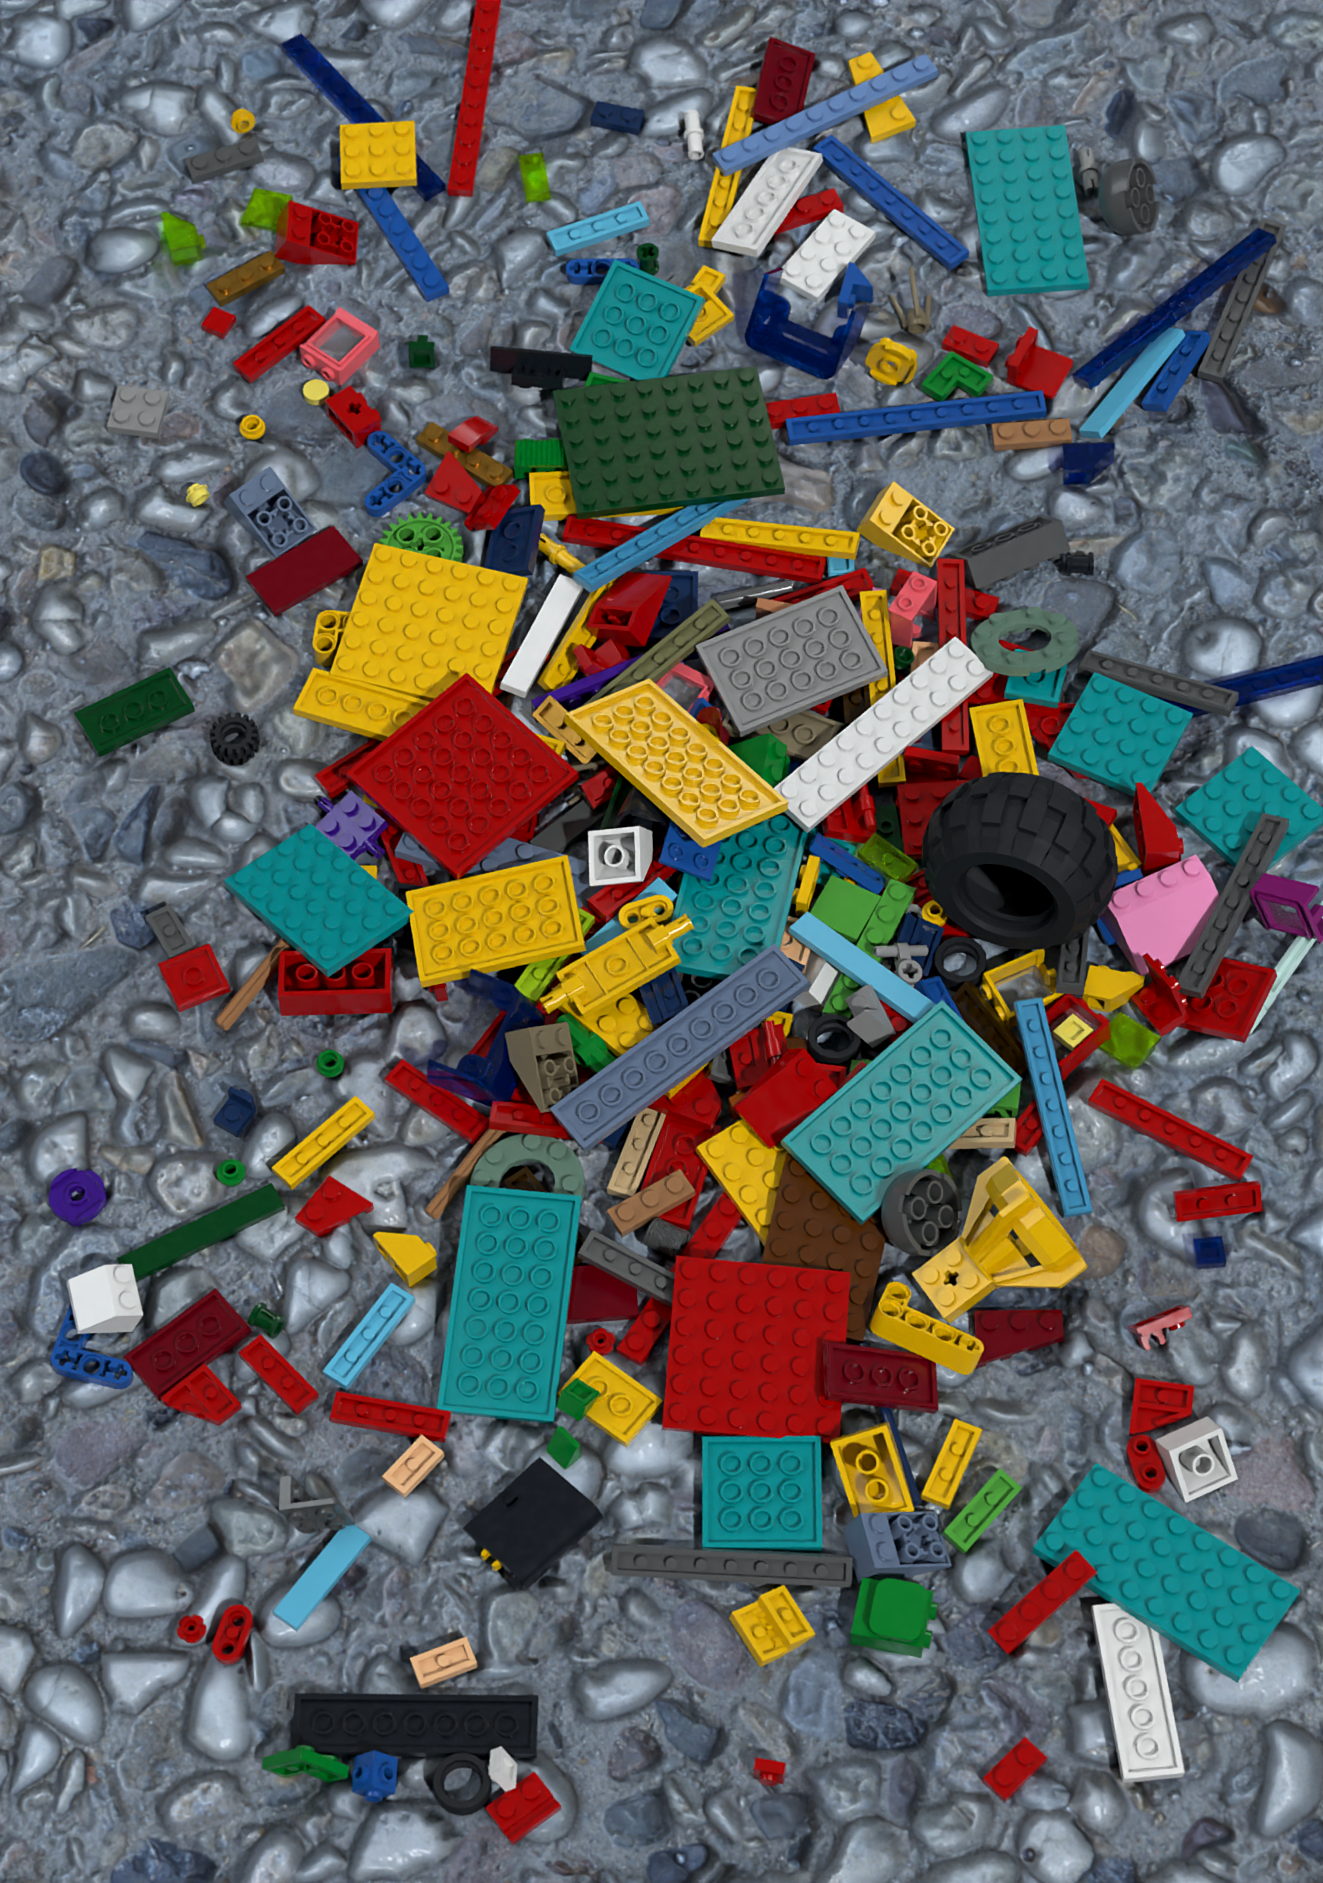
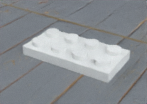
[776,209,876,304]

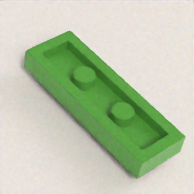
[941,1468,1022,1554]

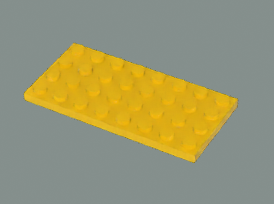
[564,678,789,848]

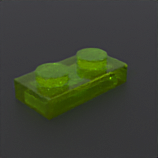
[858,833,918,884]

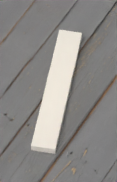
[500,574,583,698]

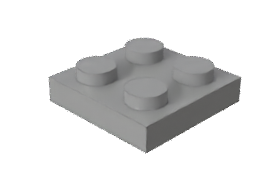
[107,385,170,439]

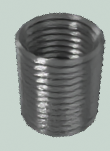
[644,1217,690,1259]

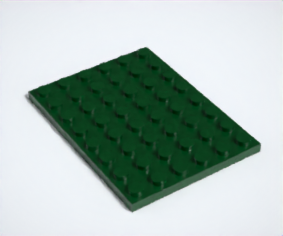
[553,366,785,520]

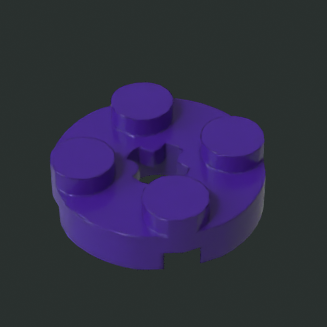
[48,1168,107,1227]

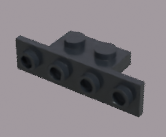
[490,346,593,391]

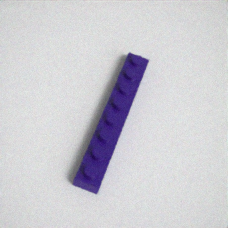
[531,624,730,723]

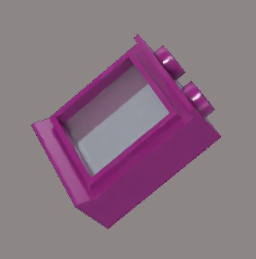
[1249,873,1323,944]

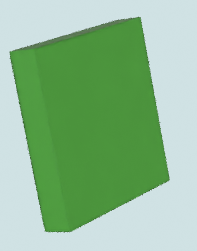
[810,875,881,944]

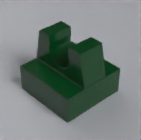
[408,335,436,368]

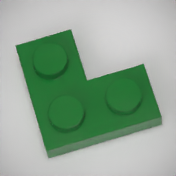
[921,351,993,402]
[262,1745,349,1783]

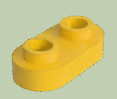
[619,895,674,931]

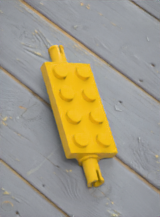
[539,913,694,1019]

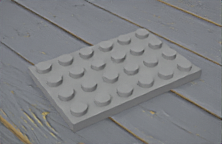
[695,585,888,737]

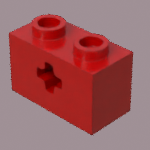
[325,386,382,449]

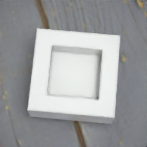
[488,1746,518,1792]

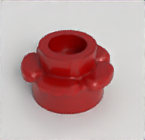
[586,1328,615,1356]
[177,1614,207,1644]

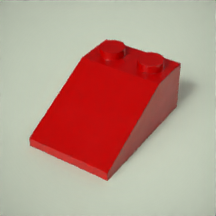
[1132,782,1184,878]
[733,1048,839,1149]

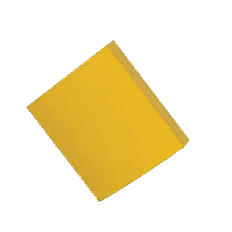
[729,1585,815,1667]

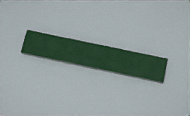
[117,1183,285,1282]

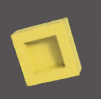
[1053,1014,1093,1051]

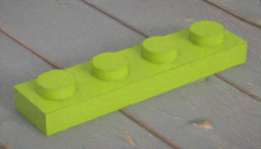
[512,907,595,1006]

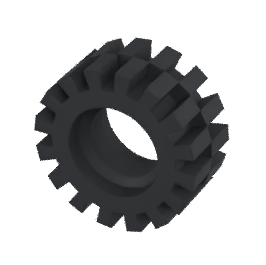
[209,712,260,765]

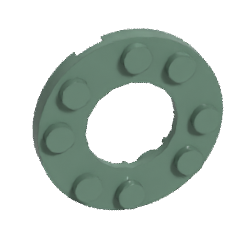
[971,607,1079,676]
[470,1134,585,1201]

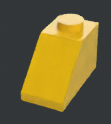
[373,1232,437,1288]

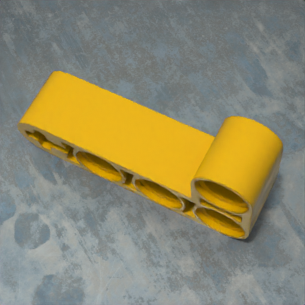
[313,610,351,667]
[869,1282,984,1375]

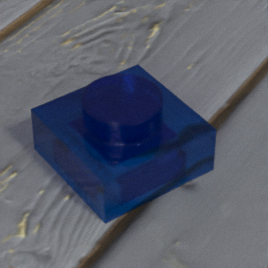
[1192,1236,1226,1270]

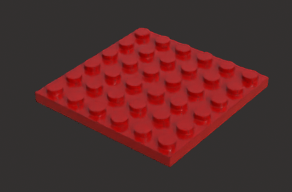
[346,673,579,880]
[662,1256,851,1446]

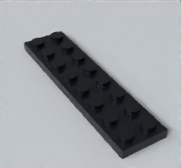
[291,1693,539,1758]

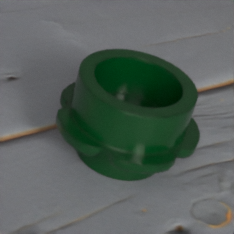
[893,646,914,671]

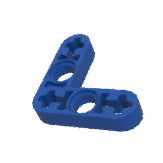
[566,258,639,285]
[364,431,427,518]
[50,1303,134,1390]

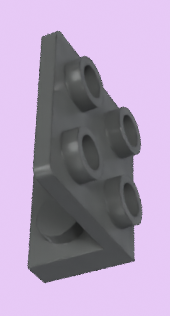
[279,1475,355,1534]

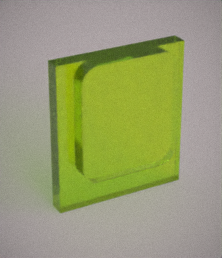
[241,188,293,232]
[1098,1012,1161,1070]

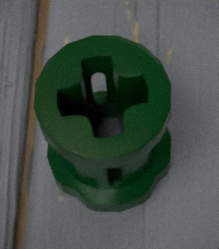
[636,243,659,275]
[248,1302,287,1339]

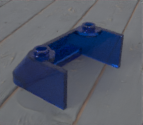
[745,267,870,379]
[427,969,545,1107]

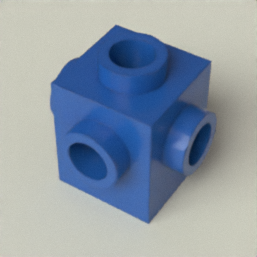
[352,1750,398,1802]

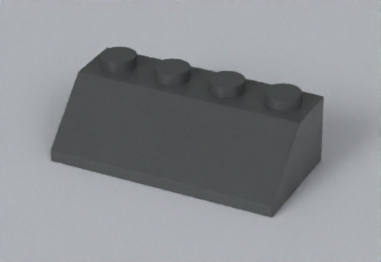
[948,514,1070,591]

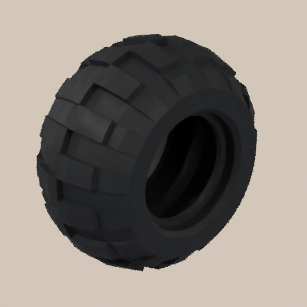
[921,772,1118,950]

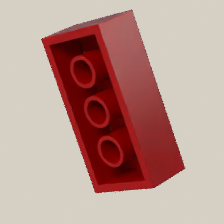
[278,948,394,1016]

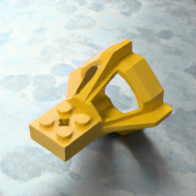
[912,1157,1087,1323]

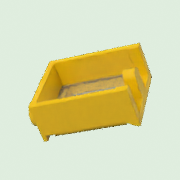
[980,949,1065,1030]

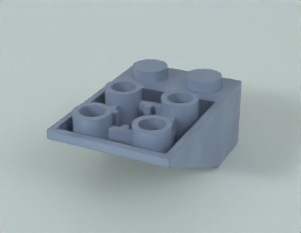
[223,466,317,559]
[844,1511,952,1584]

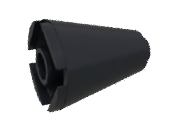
[614,785,668,845]

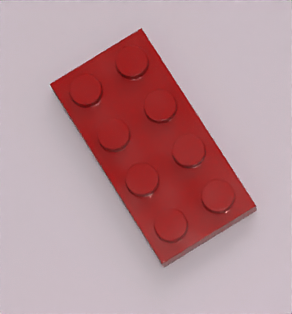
[641,1115,721,1231]

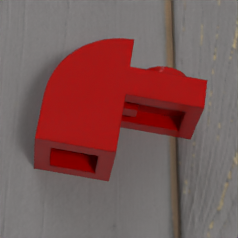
[573,639,632,677]

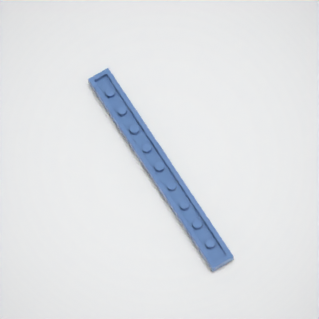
[712,54,938,177]

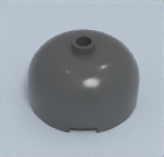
[1098,158,1159,236]
[881,1169,962,1256]

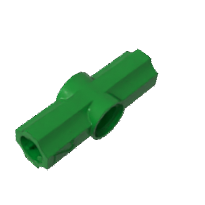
[555,1013,616,1075]

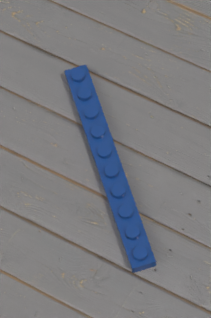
[786,390,1047,446]

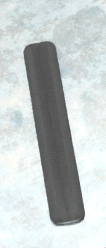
[716,580,794,610]

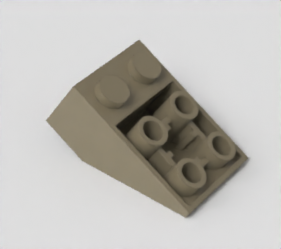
[505,1022,580,1113]

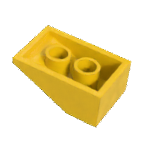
[830,1421,915,1518]

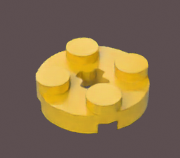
[865,338,918,385]

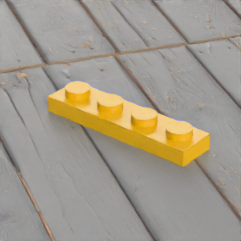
[272,1095,376,1190]

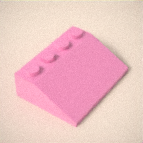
[1100,855,1220,976]

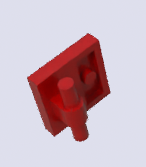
[821,783,877,845]
[729,1021,788,1091]

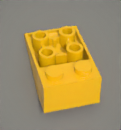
[856,481,955,569]

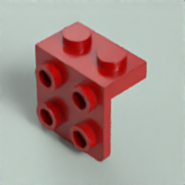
[1005,326,1073,399]

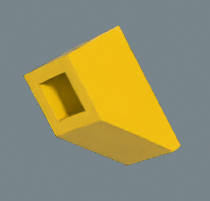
[1082,965,1145,1013]

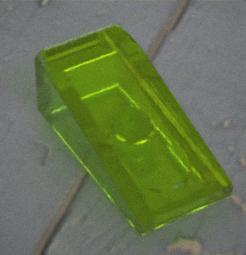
[518,152,551,203]

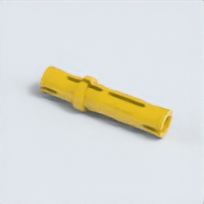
[538,533,586,575]

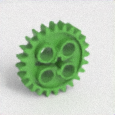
[379,512,464,563]

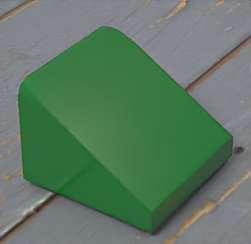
[557,1378,601,1421]
[547,1426,581,1470]

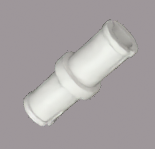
[684,110,704,160]

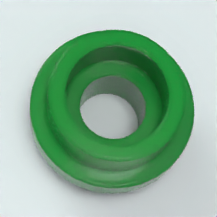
[316,1050,344,1077]
[217,1159,246,1187]

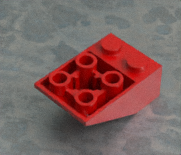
[275,200,359,265]
[586,572,672,647]

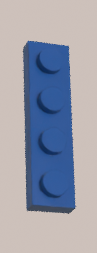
[1141,330,1211,412]

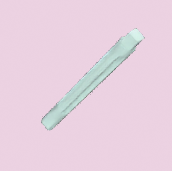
[1249,900,1323,1035]

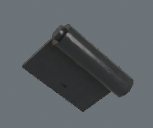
[463,1457,603,1591]

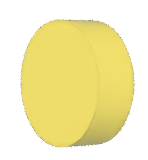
[303,379,329,405]

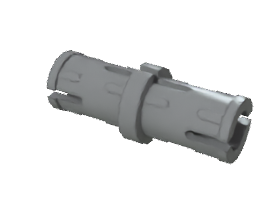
[1078,148,1099,197]

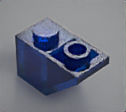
[1061,442,1115,485]

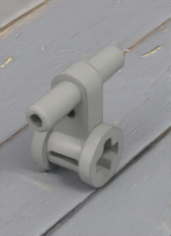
[873,942,928,987]

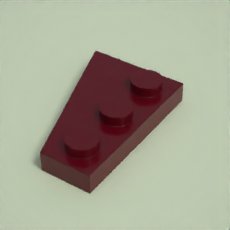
[974,1309,1063,1369]

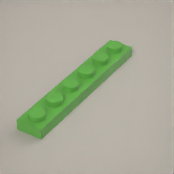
[822,879,916,1019]

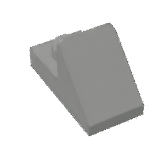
[845,985,896,1048]

